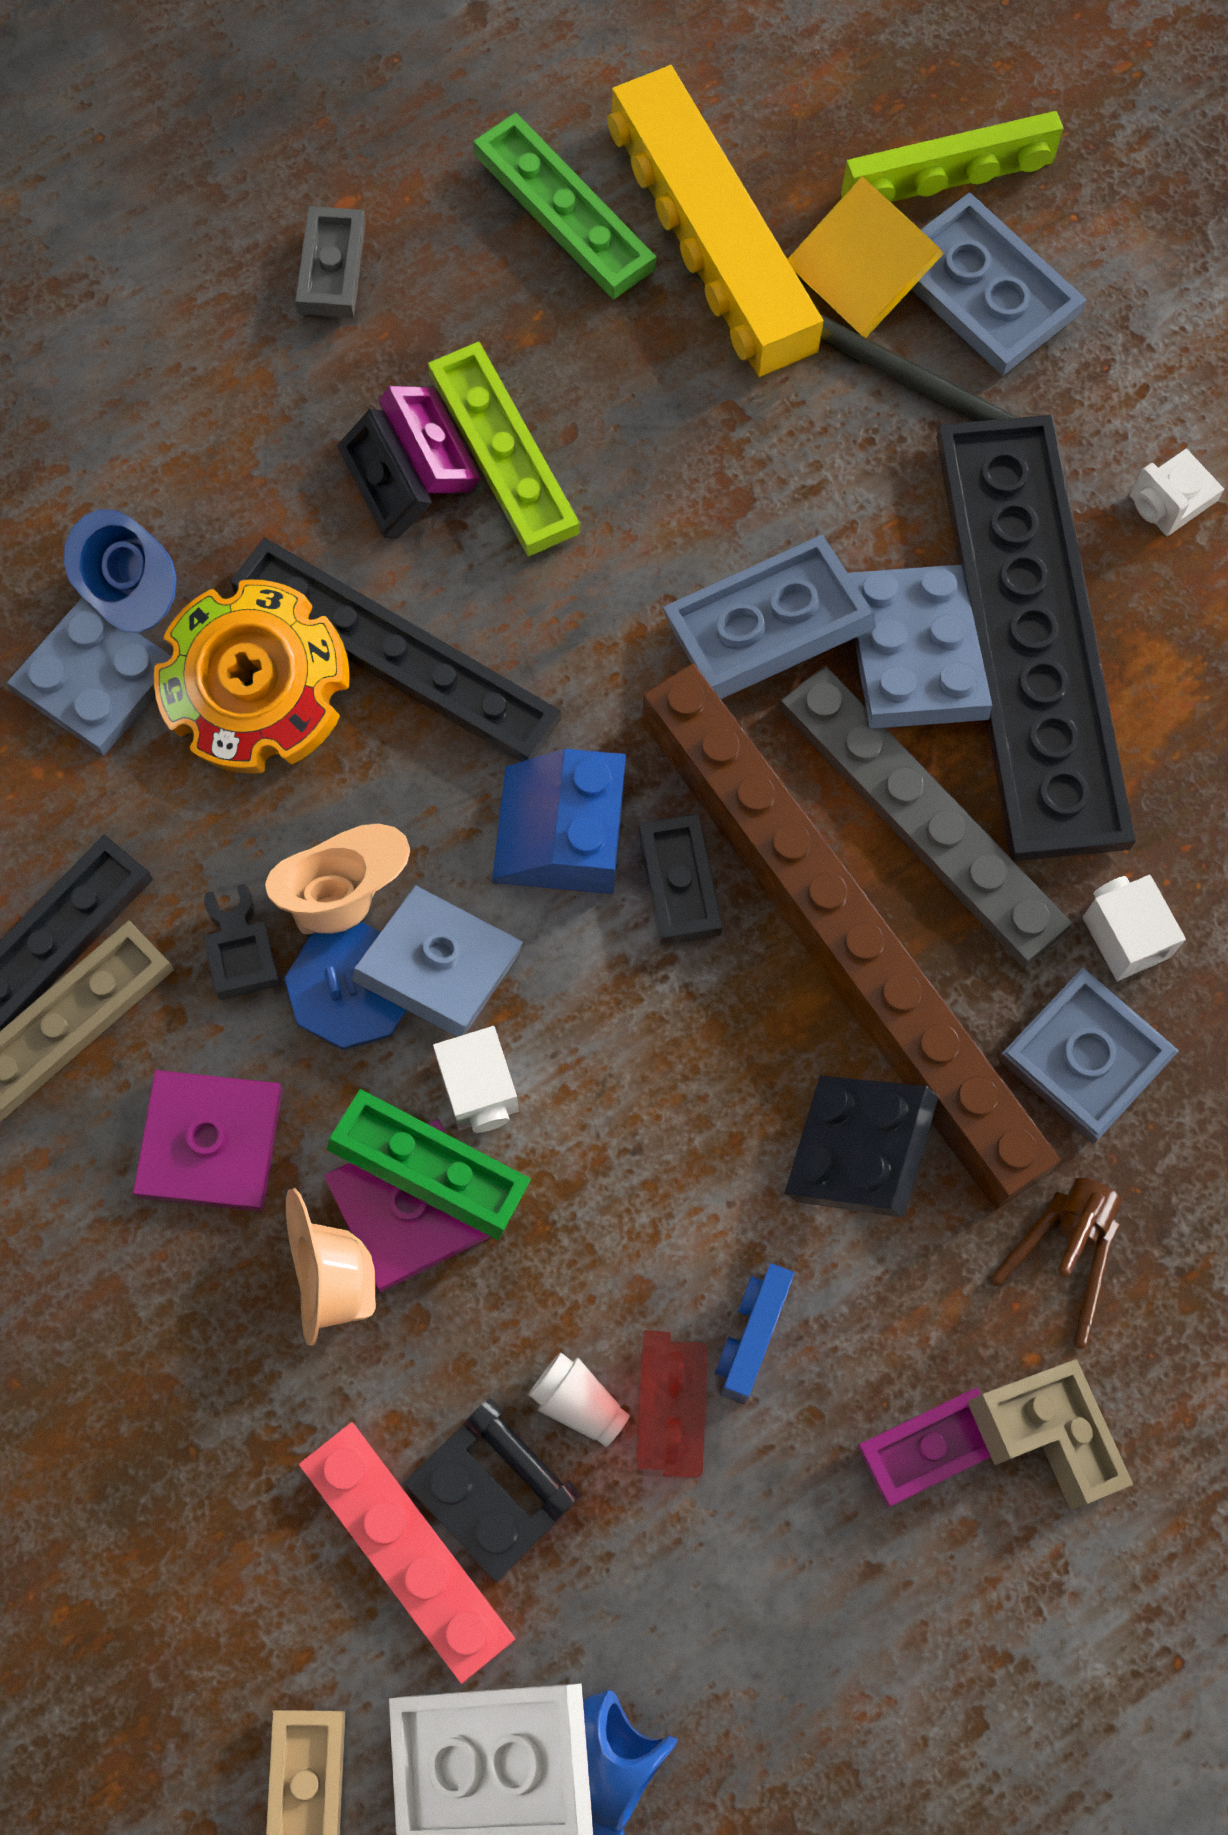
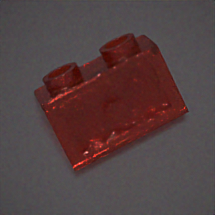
[636,1330,708,1479]

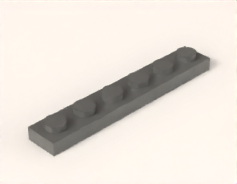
[779,666,1072,968]

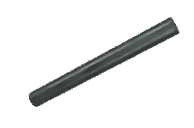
[820,315,1019,421]

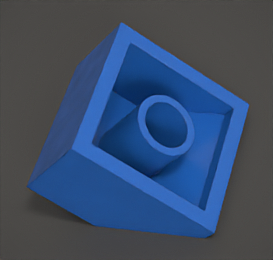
[492,749,626,894]

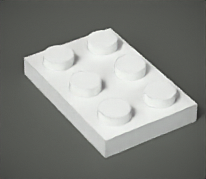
[389,1684,593,1835]

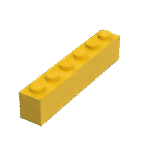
[607,65,824,377]

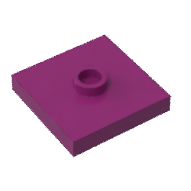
[133,1070,283,1212]
[323,1118,490,1293]

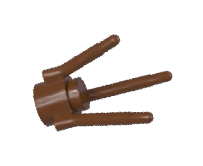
[991,1177,1122,1349]

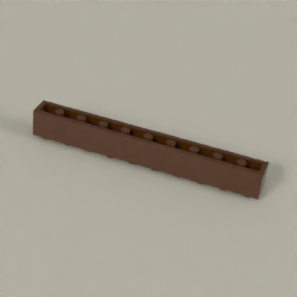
[642,663,1061,1210]

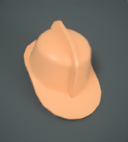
[265,824,410,934]
[286,1188,376,1345]

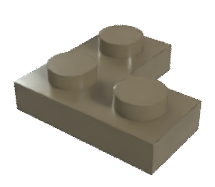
[967,1359,1133,1510]

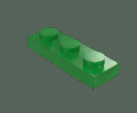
[326,1089,531,1241]

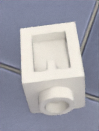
[1130,448,1224,536]

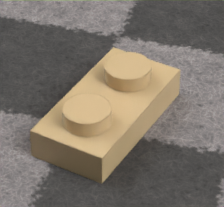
[266,1710,345,1835]

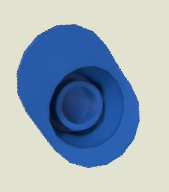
[64,509,177,633]

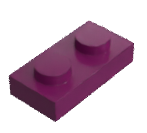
[378,386,481,493]
[857,1387,991,1508]

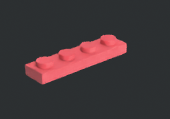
[299,1422,516,1684]

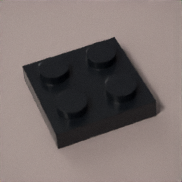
[784,1076,939,1218]

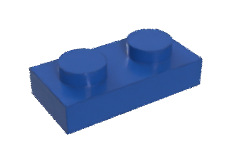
[714,1263,795,1405]

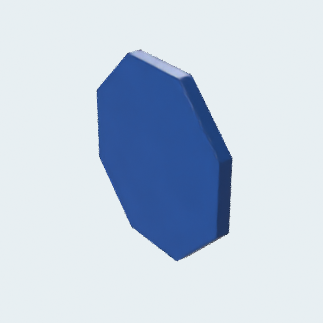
[285,922,407,1050]

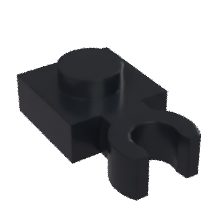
[203,884,280,1000]

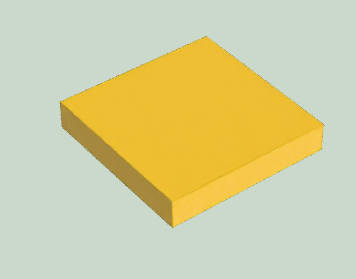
[787,176,944,338]

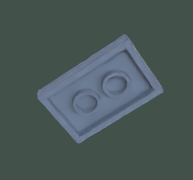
[911,192,1087,376]
[663,534,876,699]
[848,565,992,729]

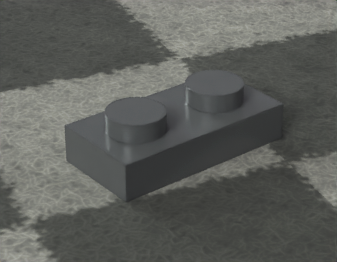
[295,206,366,318]

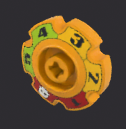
[154,580,349,774]

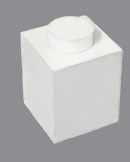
[1083,875,1186,981]
[433,1026,519,1133]

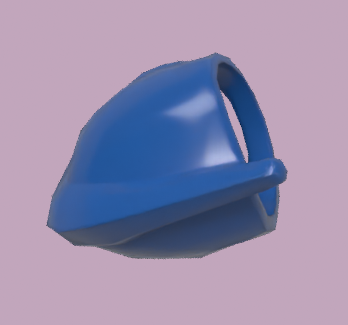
[583,1690,678,1835]

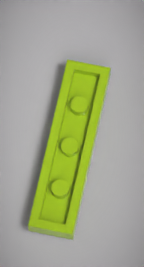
[841,111,1064,202]
[428,342,580,557]

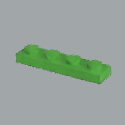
[473,112,657,300]

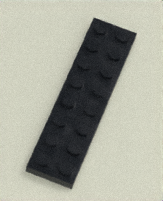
[936,415,1136,861]

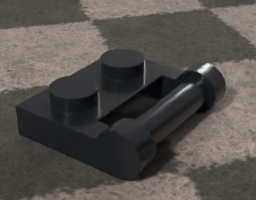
[404,1398,583,1583]

